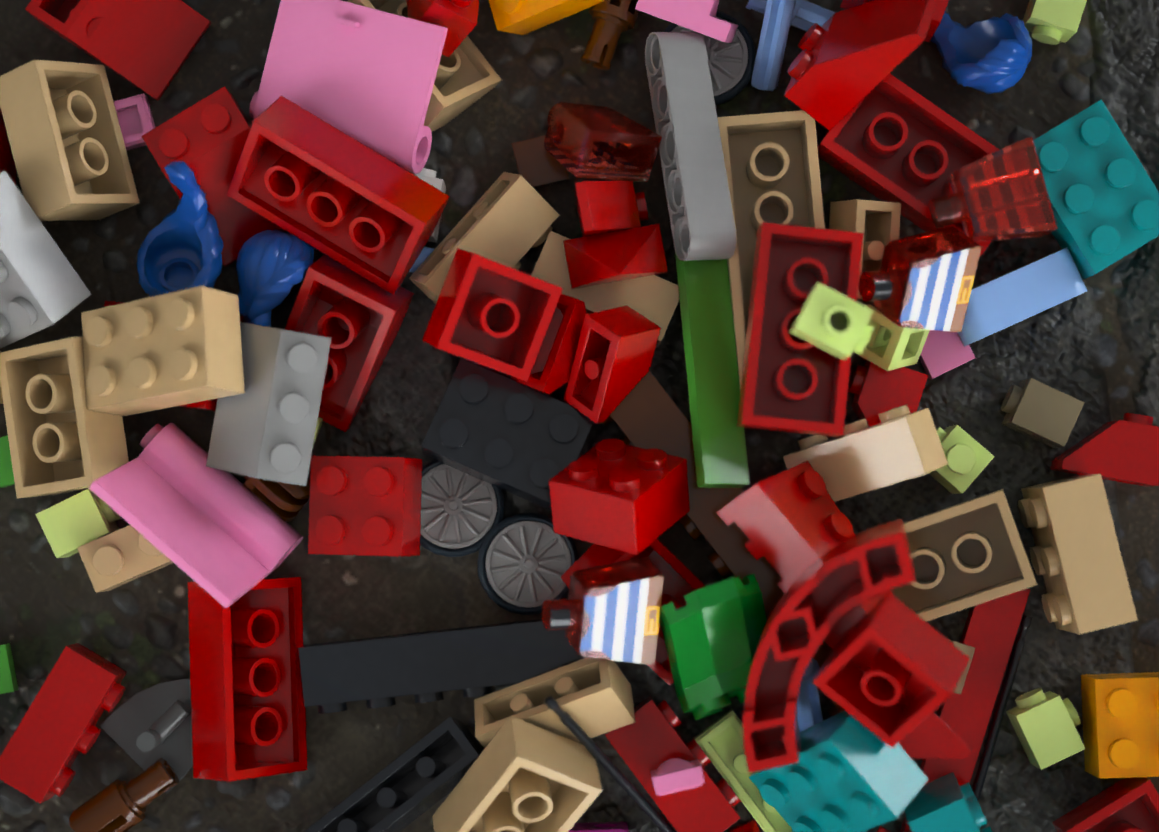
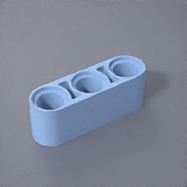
[957,247,1088,347]

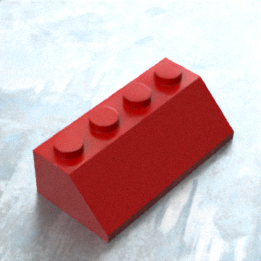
[227,95,450,295]
[187,577,308,782]

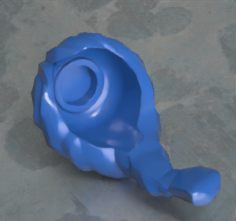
[930,12,1032,94]
[137,161,224,297]
[236,229,314,327]

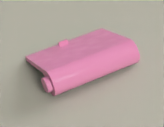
[249,0,448,174]
[89,422,303,608]

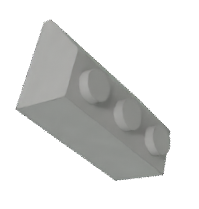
[206,322,331,486]

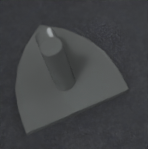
[99,678,193,794]

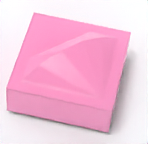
[650,758,705,796]

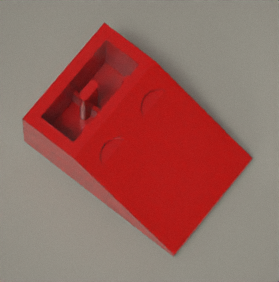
[25,0,211,101]

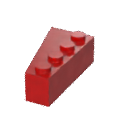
[716,461,893,649]

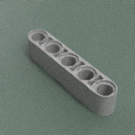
[645,32,736,261]

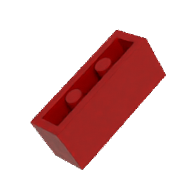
[0,643,127,804]
[605,696,741,832]

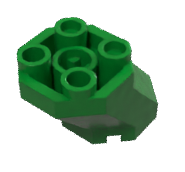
[659,574,767,720]

